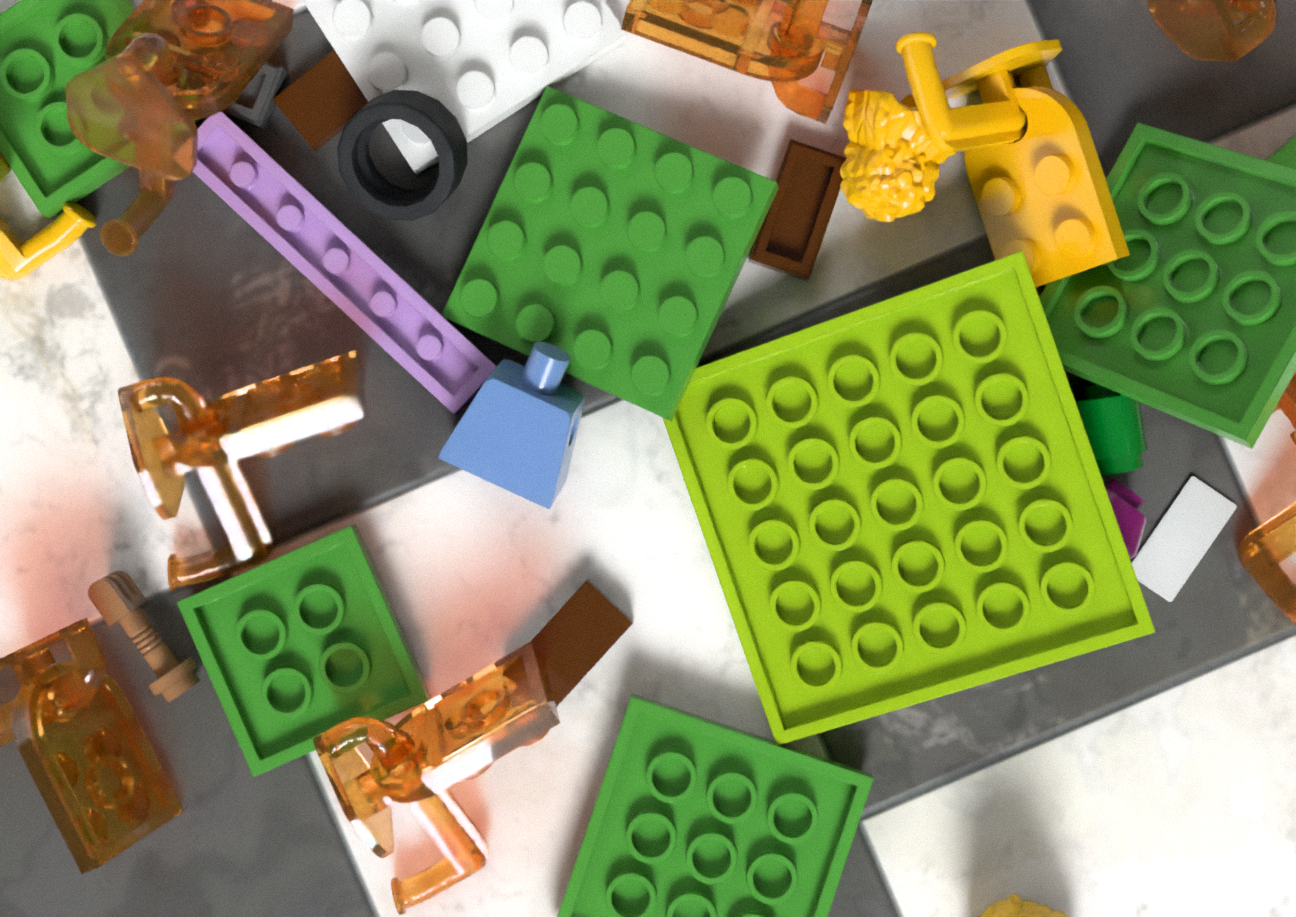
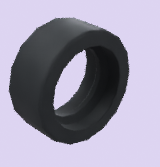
[337,90,468,221]

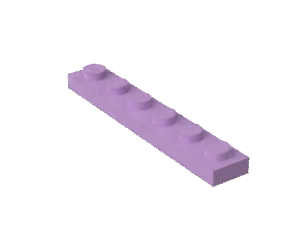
[174,108,497,415]

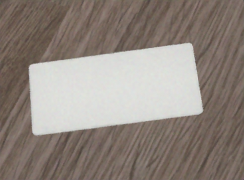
[1132,476,1237,602]

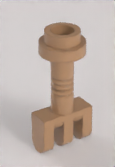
[88,571,200,702]

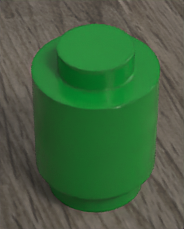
[1075,383,1148,475]

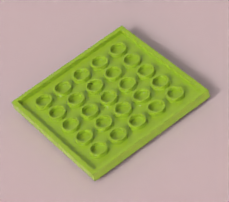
[663,251,1155,745]

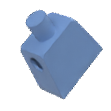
[438,342,585,510]

